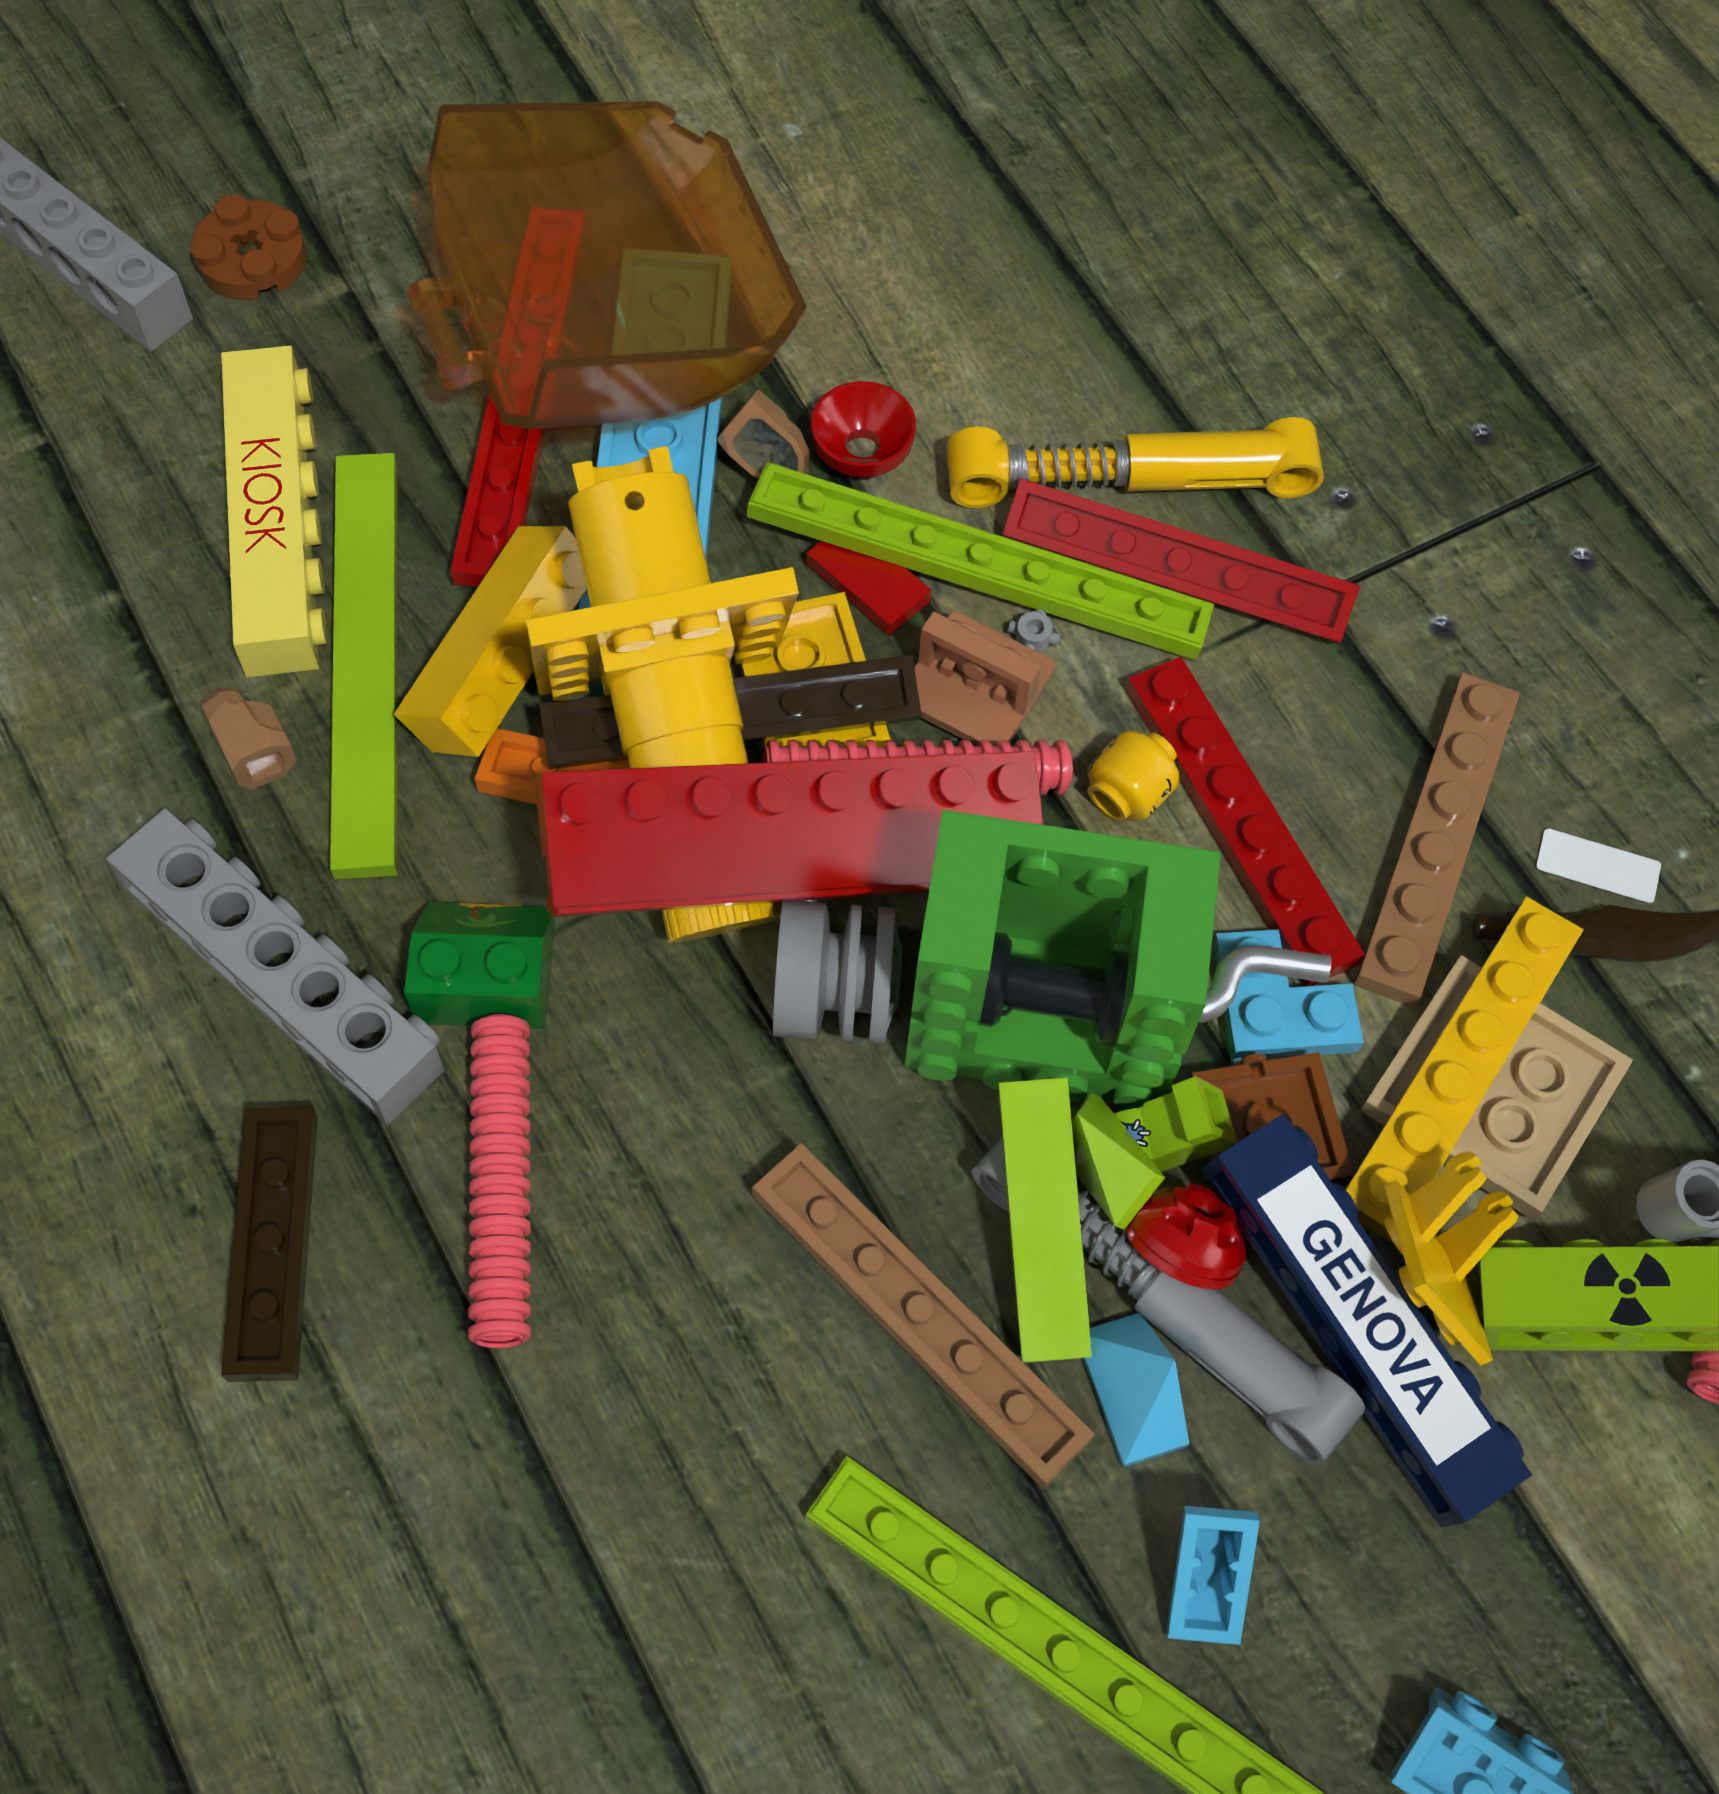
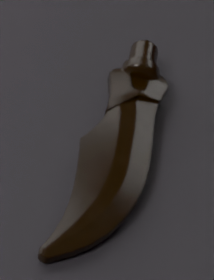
[1472,905,1719,962]

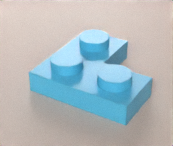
[1212,929,1364,1061]

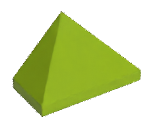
[1071,1093,1166,1230]

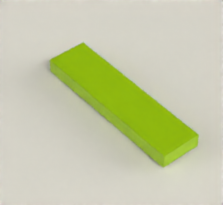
[998,1077,1092,1363]

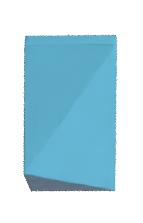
[1082,1313,1189,1468]
[1166,1506,1260,1645]

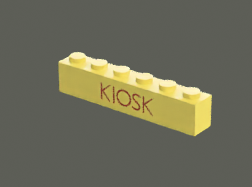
[221,346,328,678]

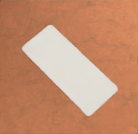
[1536,828,1661,903]

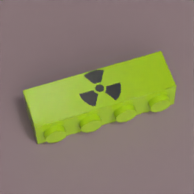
[1477,1239,1719,1351]

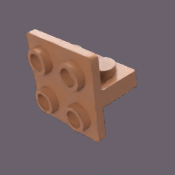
[914,611,1056,746]

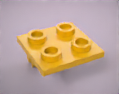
[1384,1152,1518,1366]

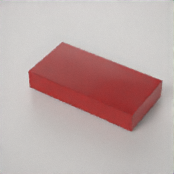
[806,541,932,636]

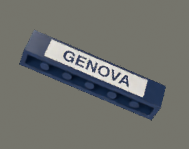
[1201,1114,1532,1528]

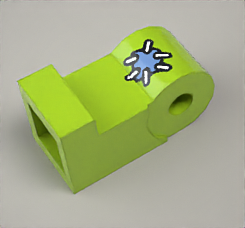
[1115,1076,1238,1172]

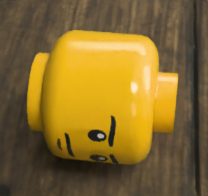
[1087,731,1179,822]

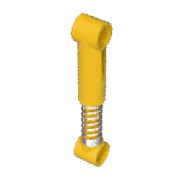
[946,417,1324,509]

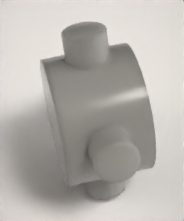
[1008,609,1060,653]

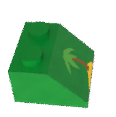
[404,902,556,1029]

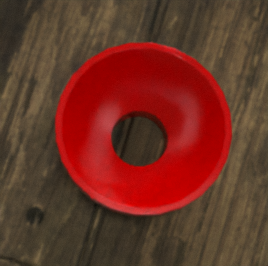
[811,381,916,477]
[1125,1183,1246,1290]

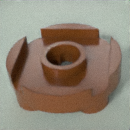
[190,194,307,300]

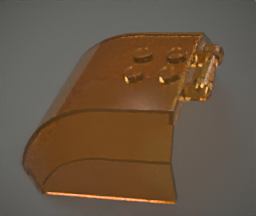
[407,101,807,429]

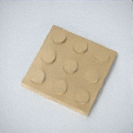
[1360,955,1633,1221]

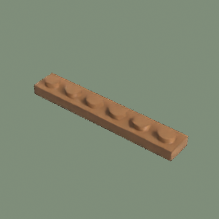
[1354,672,1520,1008]
[752,1143,1095,1490]

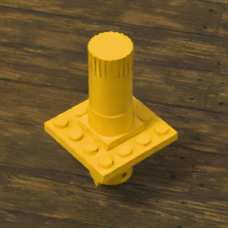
[526,446,799,943]

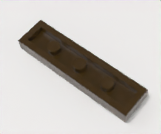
[221,1107,318,1382]

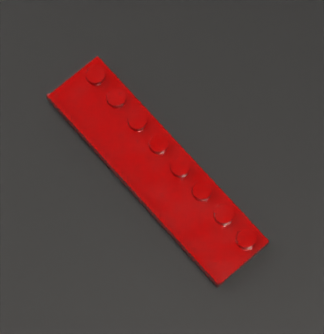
[534,751,1043,918]

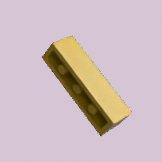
[394,526,587,757]

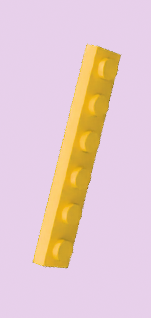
[1346,896,1584,1244]

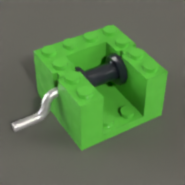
[904,809,1331,1110]

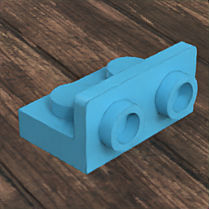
[1391,1687,1574,1794]

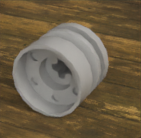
[773,901,902,1044]

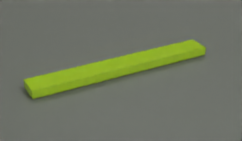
[330,453,398,880]
[747,462,1215,661]
[805,1456,1325,1794]

